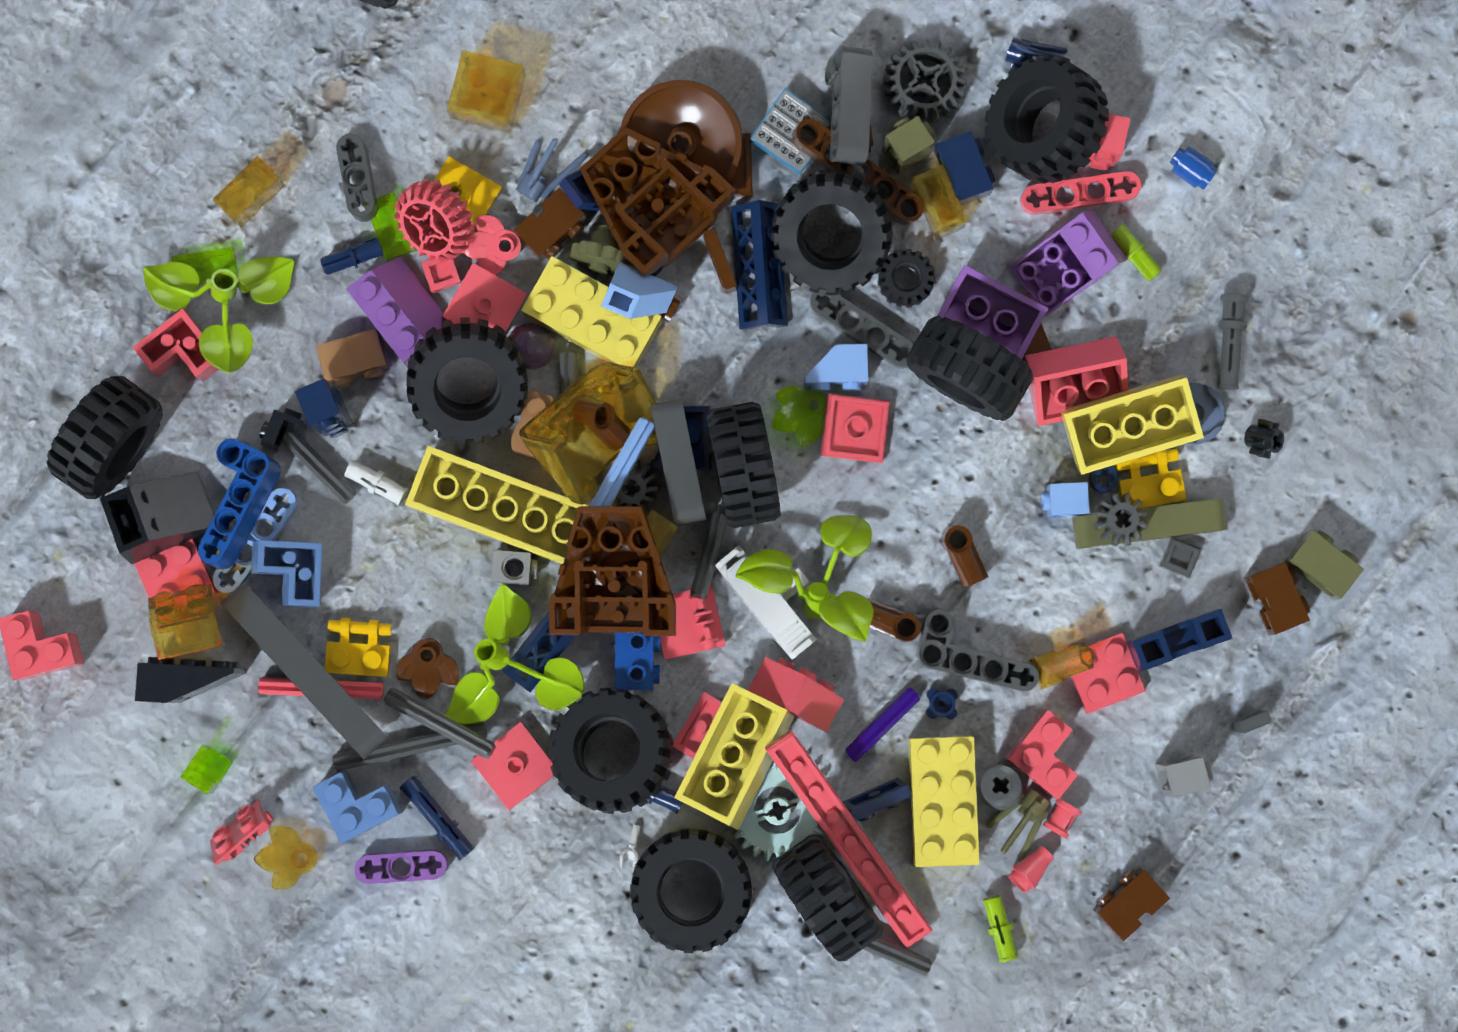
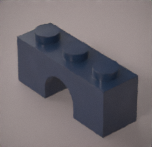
[295,378,353,438]
[1127,609,1233,671]

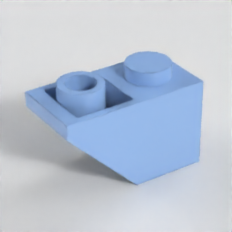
[601,262,678,319]
[804,344,868,392]

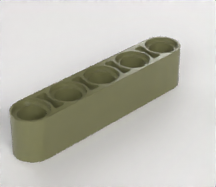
[1072,498,1228,549]

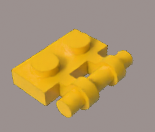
[1115,448,1187,509]
[325,617,392,677]

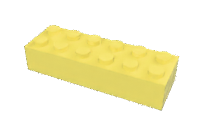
[405,446,588,564]

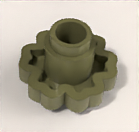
[569,225,632,276]

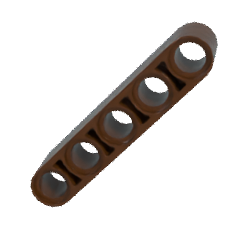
[792,119,924,225]

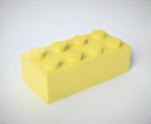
[521,256,662,376]
[1060,374,1204,475]
[674,683,795,830]
[908,736,980,867]

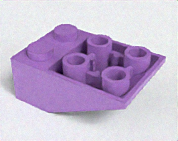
[1009,209,1128,318]

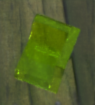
[180,745,233,795]

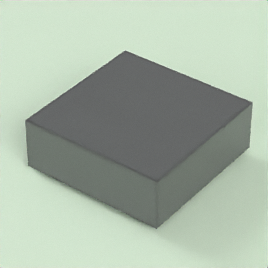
[1159,537,1201,578]
[1232,711,1272,734]

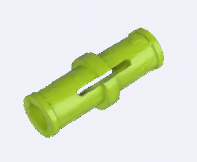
[982,895,1019,962]

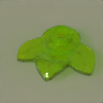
[772,386,827,447]

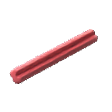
[258,677,384,700]

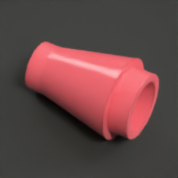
[1008,846,1054,893]

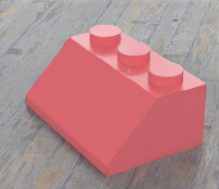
[1025,336,1128,426]

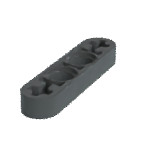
[810,289,914,369]

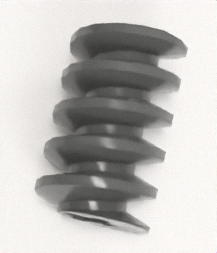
[980,765,1023,810]

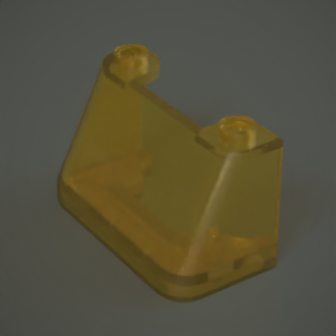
[519,362,658,505]

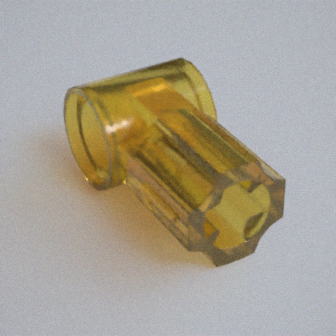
[1029,642,1095,689]

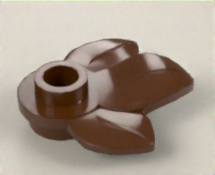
[396,638,459,700]

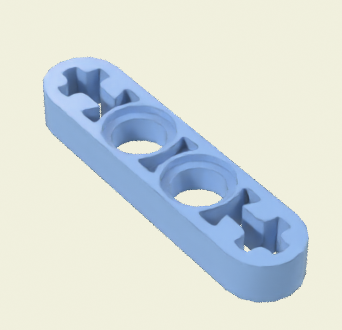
[213,488,298,594]

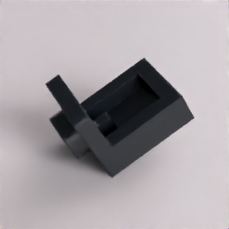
[259,408,308,452]

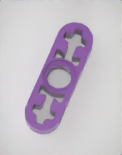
[355,850,448,884]

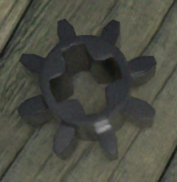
[1244,418,1284,459]

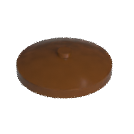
[620,80,744,183]

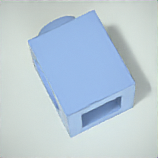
[1041,482,1089,518]

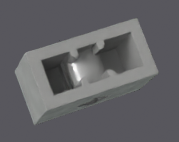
[1155,756,1213,798]

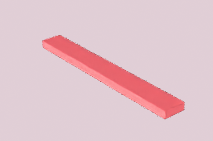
[765,729,933,948]

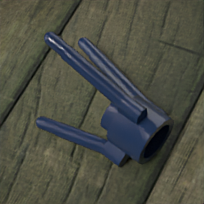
[1005,37,1070,101]

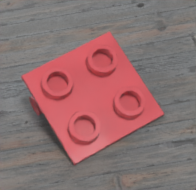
[660,585,726,660]
[210,799,274,865]

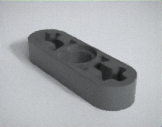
[336,133,378,222]

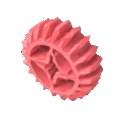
[394,178,476,263]

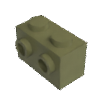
[882,116,936,175]
[1284,530,1364,600]

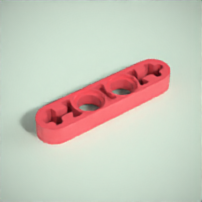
[1020,171,1141,215]

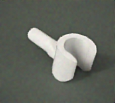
[620,825,641,872]

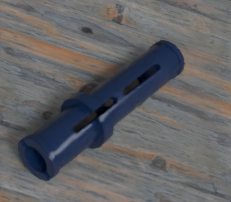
[399,775,475,861]

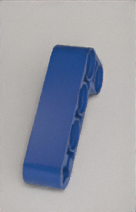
[198,438,281,570]

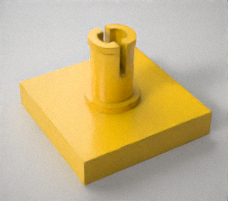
[434,156,503,232]

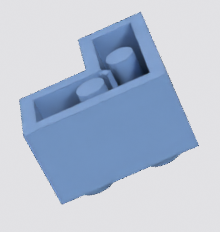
[251,540,322,608]
[313,771,403,844]

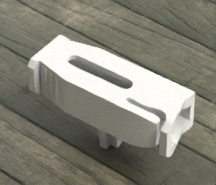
[715,545,817,660]

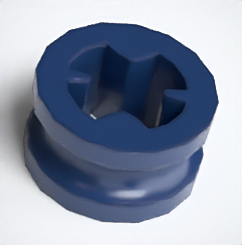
[1089,466,1119,493]

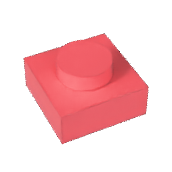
[421,258,461,294]

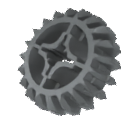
[883,39,967,123]

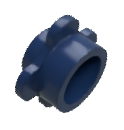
[926,688,958,720]

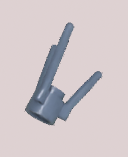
[516,138,588,203]

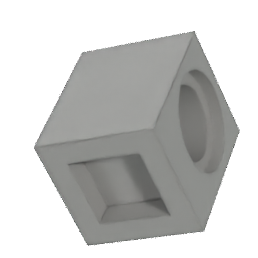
[491,550,538,586]

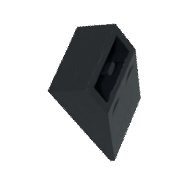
[100,471,214,564]
[135,657,246,703]

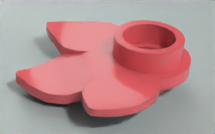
[463,215,522,275]

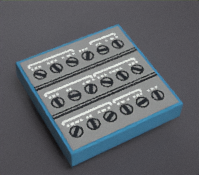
[749,88,831,176]

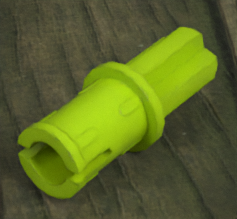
[1110,223,1162,281]

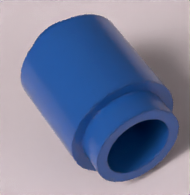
[1169,146,1218,190]

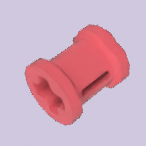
[1043,799,1082,839]

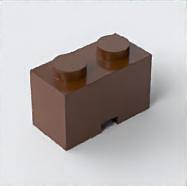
[514,187,587,262]
[1244,562,1311,636]
[1093,868,1170,942]

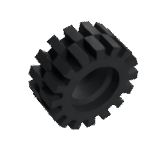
[877,248,935,308]

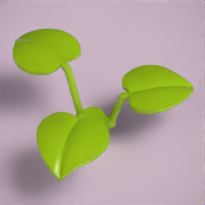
[143,257,294,373]
[736,515,873,642]
[445,584,585,725]

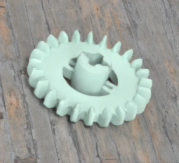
[728,761,824,862]

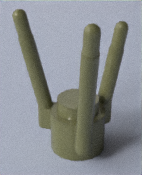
[986,789,1050,862]

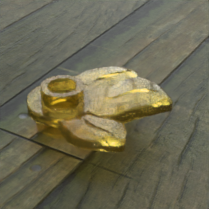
[254,826,318,889]

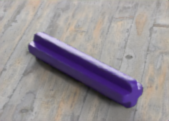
[845,688,920,762]

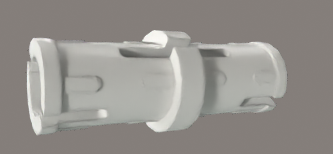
[344,459,409,506]

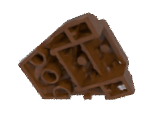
[580,127,736,276]
[549,506,676,636]

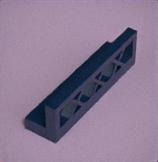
[731,200,788,330]
[501,611,576,693]

